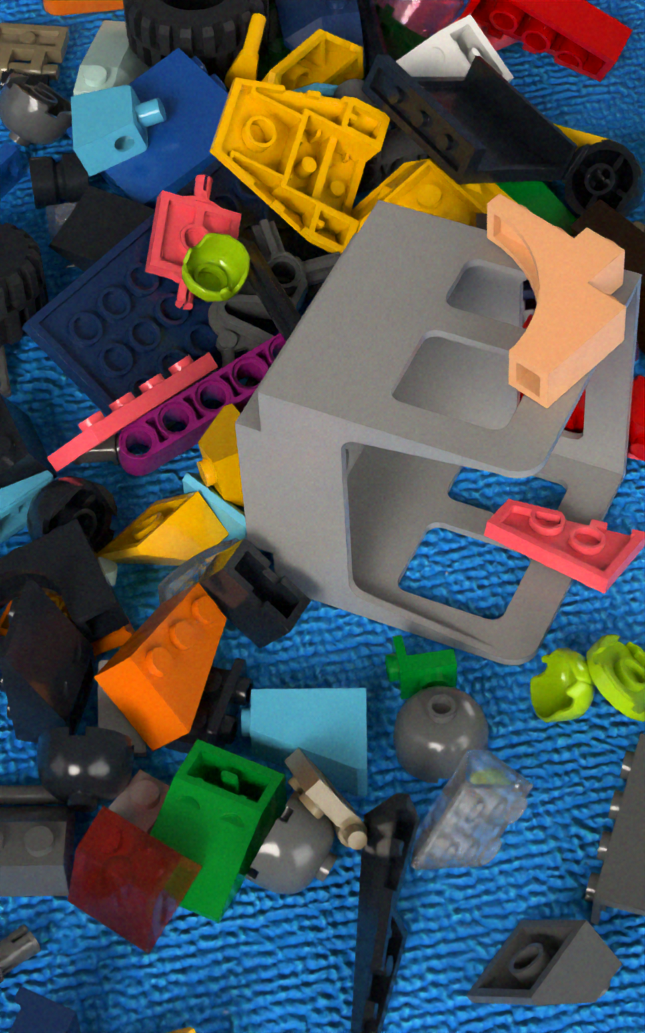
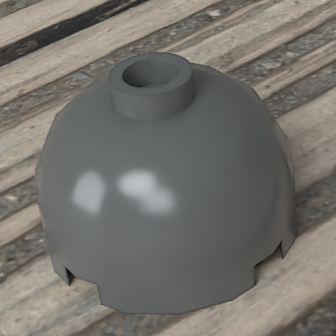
[0,73,72,147]
[393,685,489,784]
[245,791,338,894]

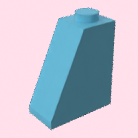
[241,688,367,795]

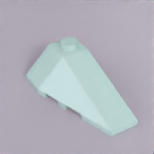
[73,20,151,96]

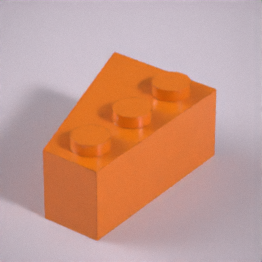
[94,582,227,751]

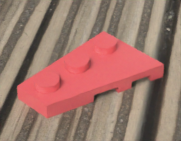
[484,499,645,594]

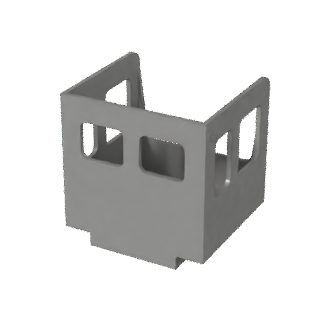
[235,200,642,666]

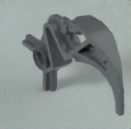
[206,219,341,409]

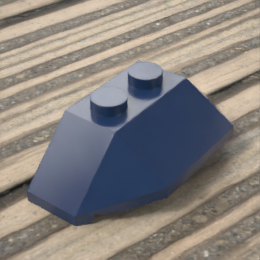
[274,0,366,73]

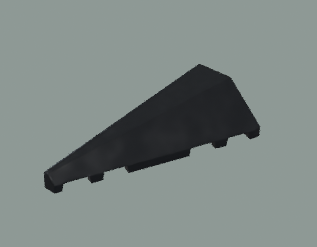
[351,793,420,1033]

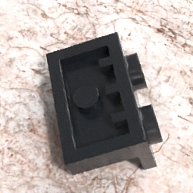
[164,658,253,753]

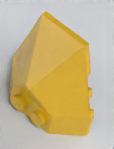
[209,77,391,255]

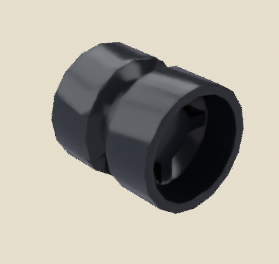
[29,152,89,209]

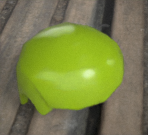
[181,233,250,302]
[530,647,595,723]

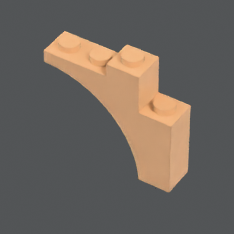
[487,193,626,409]

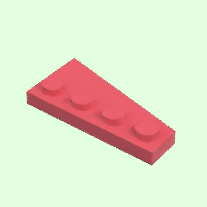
[47,353,218,472]

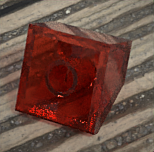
[68,805,202,953]

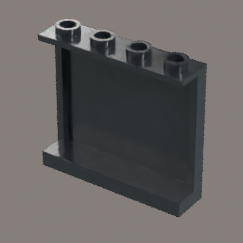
[361,55,578,184]

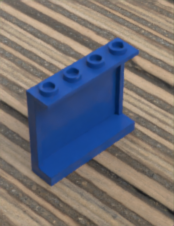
[66,48,228,209]

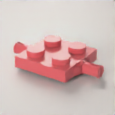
[145,175,242,310]

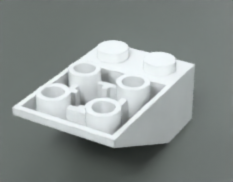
[390,14,514,128]

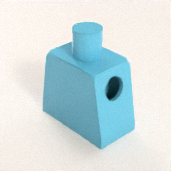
[71,85,166,176]

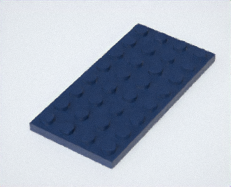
[22,159,332,453]

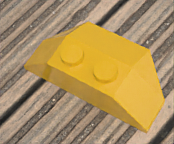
[261,28,363,91]

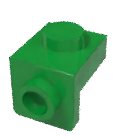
[385,635,457,699]

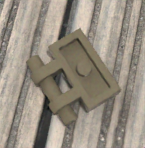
[0,23,70,80]
[284,748,367,850]

